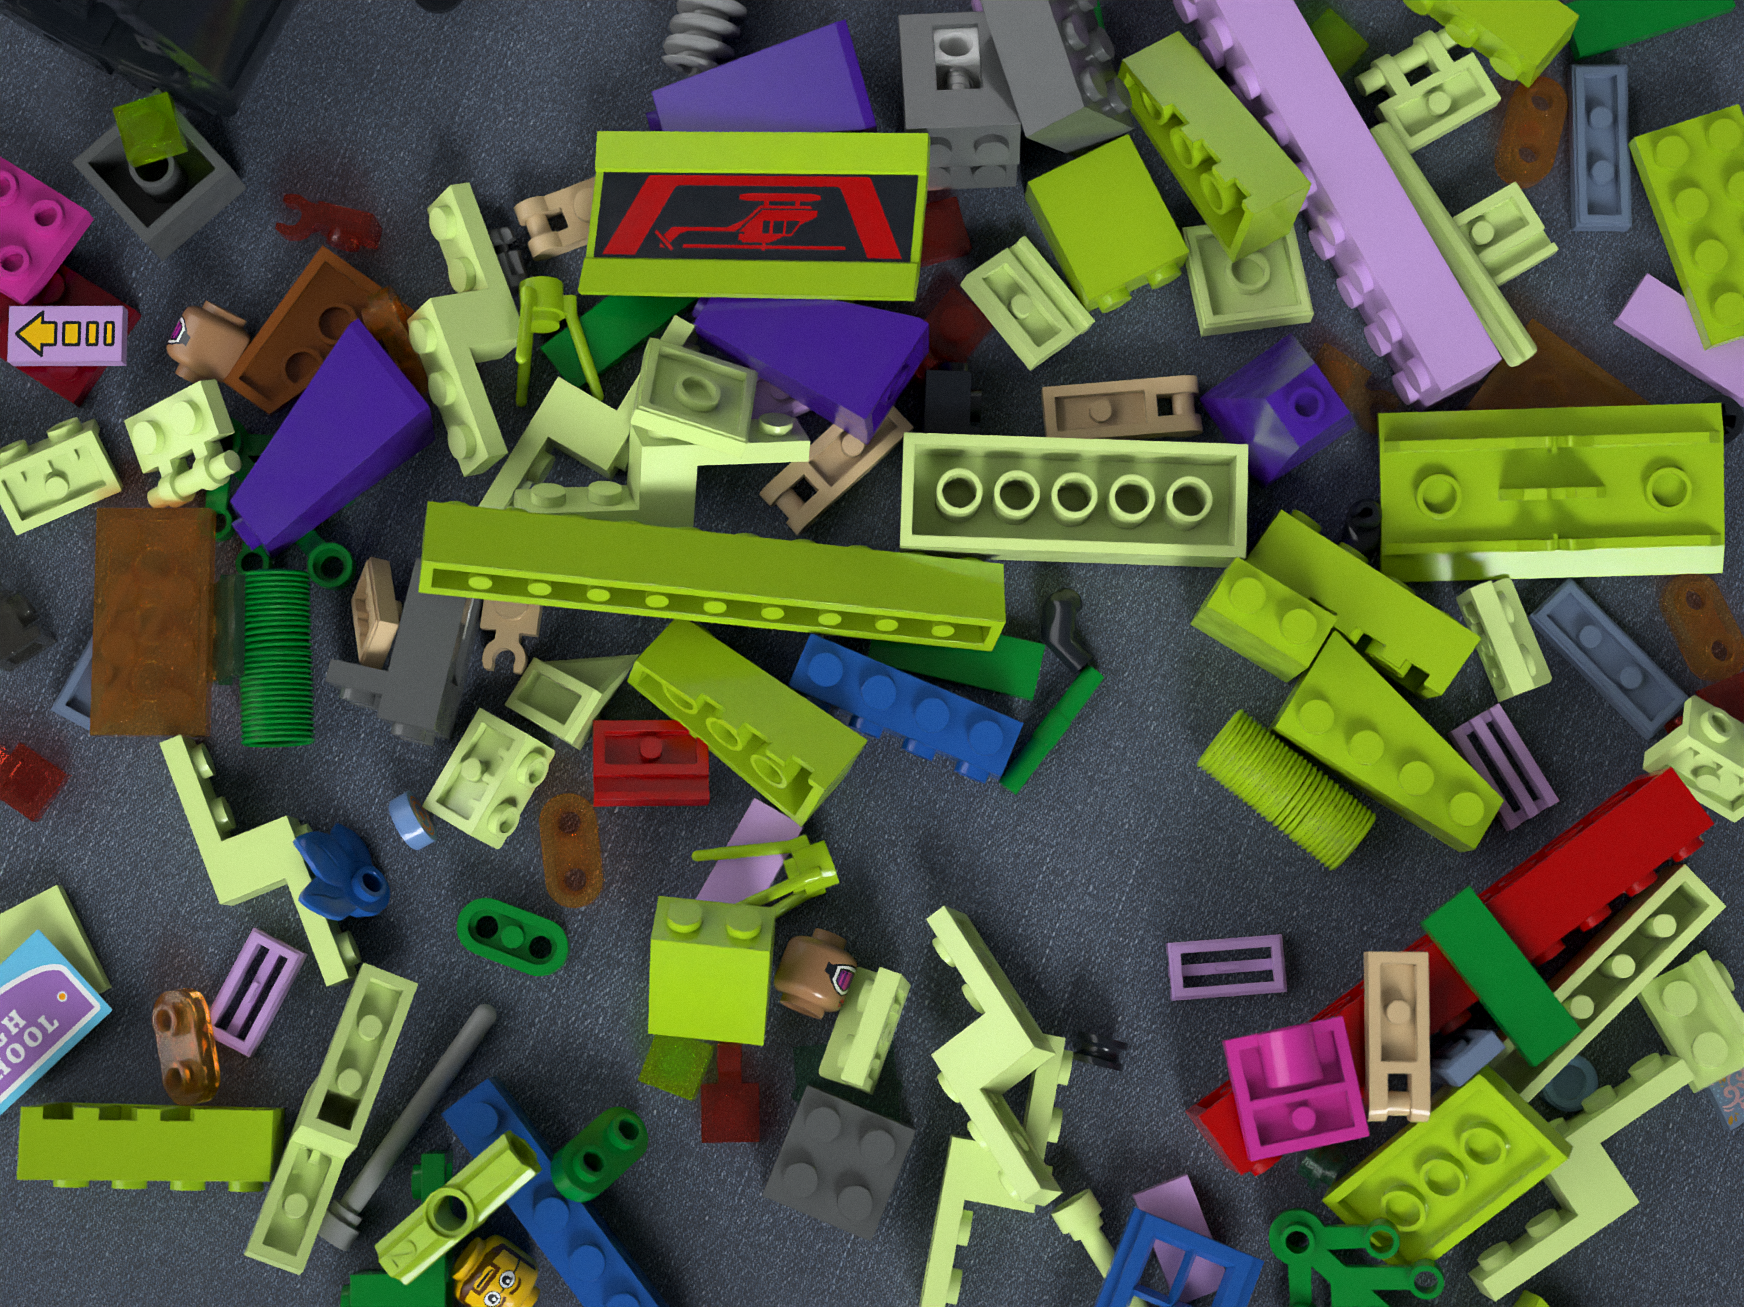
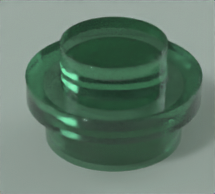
[1297,1141,1348,1191]

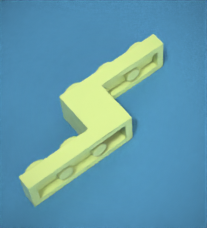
[406,182,520,477]
[478,315,700,509]
[514,413,810,528]
[159,734,361,986]
[926,906,1063,1206]
[244,963,418,1275]
[919,1033,1073,1307]
[1468,1053,1696,1302]

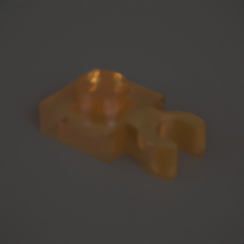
[1313,342,1400,435]

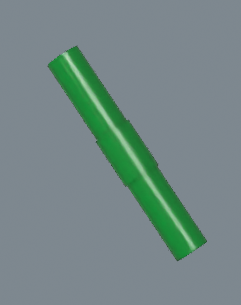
[998,665,1104,795]

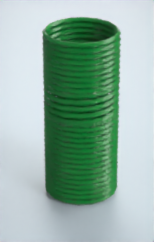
[236,569,316,747]

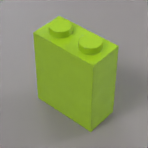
[1025,134,1190,313]
[1190,557,1338,683]
[648,896,776,1046]

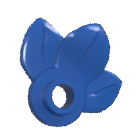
[293,823,390,921]

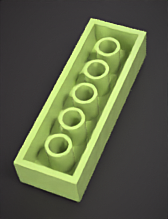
[899,432,1248,568]

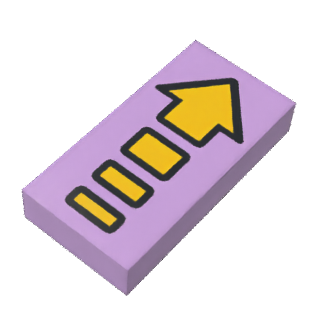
[7,306,128,366]

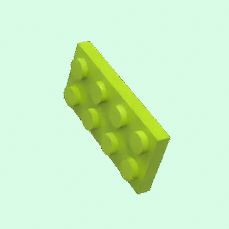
[1628,104,1744,351]
[1322,1064,1573,1265]

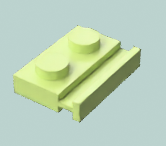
[1452,181,1558,287]
[960,236,1095,371]

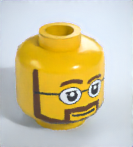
[450,1235,540,1307]

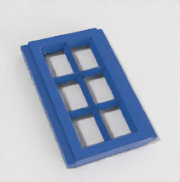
[1094,1207,1264,1307]

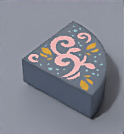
[1704,1068,1744,1131]

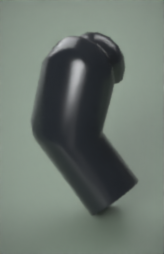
[1335,499,1382,557]
[1040,588,1095,675]

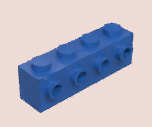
[788,633,1024,784]

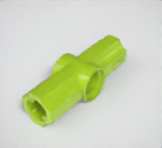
[374,1130,542,1285]

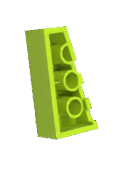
[1117,31,1312,263]
[1244,509,1482,700]
[627,619,868,827]
[1267,630,1504,853]
[16,1102,285,1192]

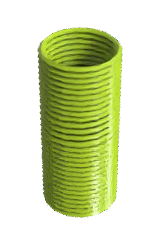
[1197,709,1376,871]

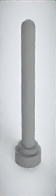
[318,1004,497,1251]

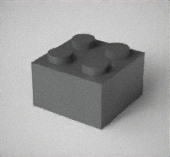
[72,88,247,261]
[762,1083,916,1241]

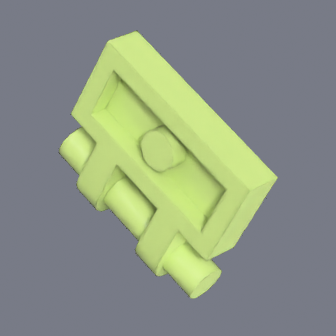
[1354,28,1502,154]
[124,379,241,510]

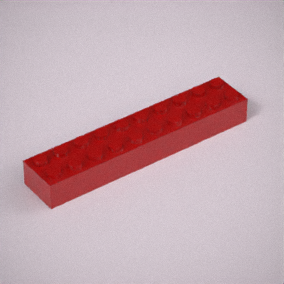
[1185,767,1715,1176]

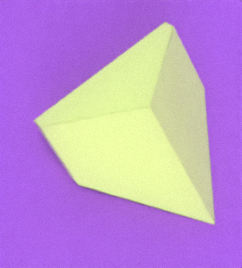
[505,654,639,750]

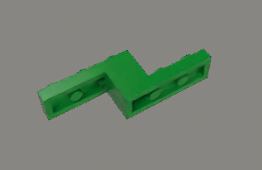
[340,1150,453,1307]

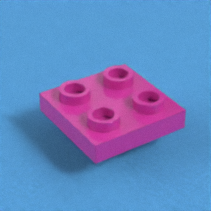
[0,156,94,306]
[1222,1016,1370,1161]

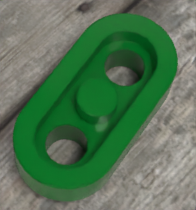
[456,898,570,976]
[550,1106,648,1202]

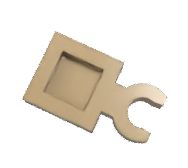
[480,599,543,675]

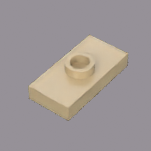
[351,557,402,670]

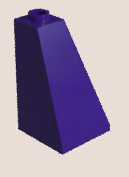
[646,19,877,133]
[692,297,929,445]
[230,318,436,559]
[1198,333,1356,490]

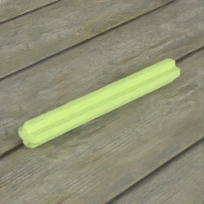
[1369,122,1537,367]

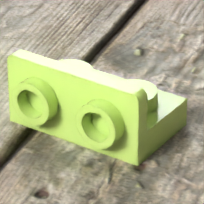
[0,417,123,536]
[1456,578,1552,702]
[1643,695,1744,823]
[422,707,555,849]
[1637,950,1744,1093]
[819,967,911,1095]

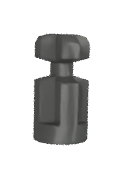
[488,227,529,296]

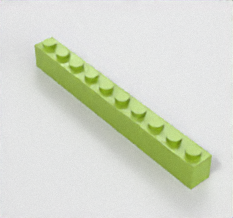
[418,501,1006,652]

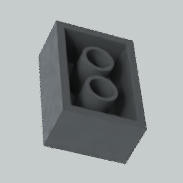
[980,0,1134,158]

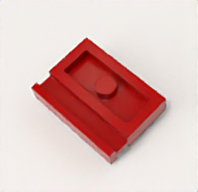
[592,720,710,807]

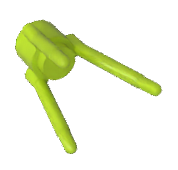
[515,276,604,407]
[691,834,839,919]

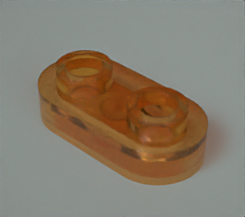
[1494,76,1568,188]
[362,285,429,394]
[1659,574,1744,682]
[539,793,605,909]
[152,988,220,1106]

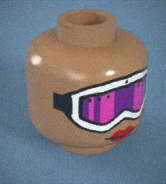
[166,300,251,383]
[773,928,857,1019]

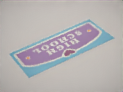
[0,929,113,1115]

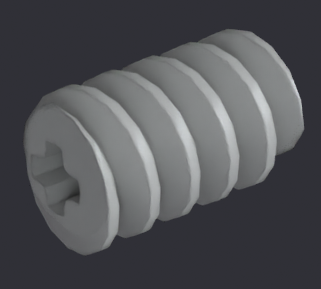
[662,0,748,76]

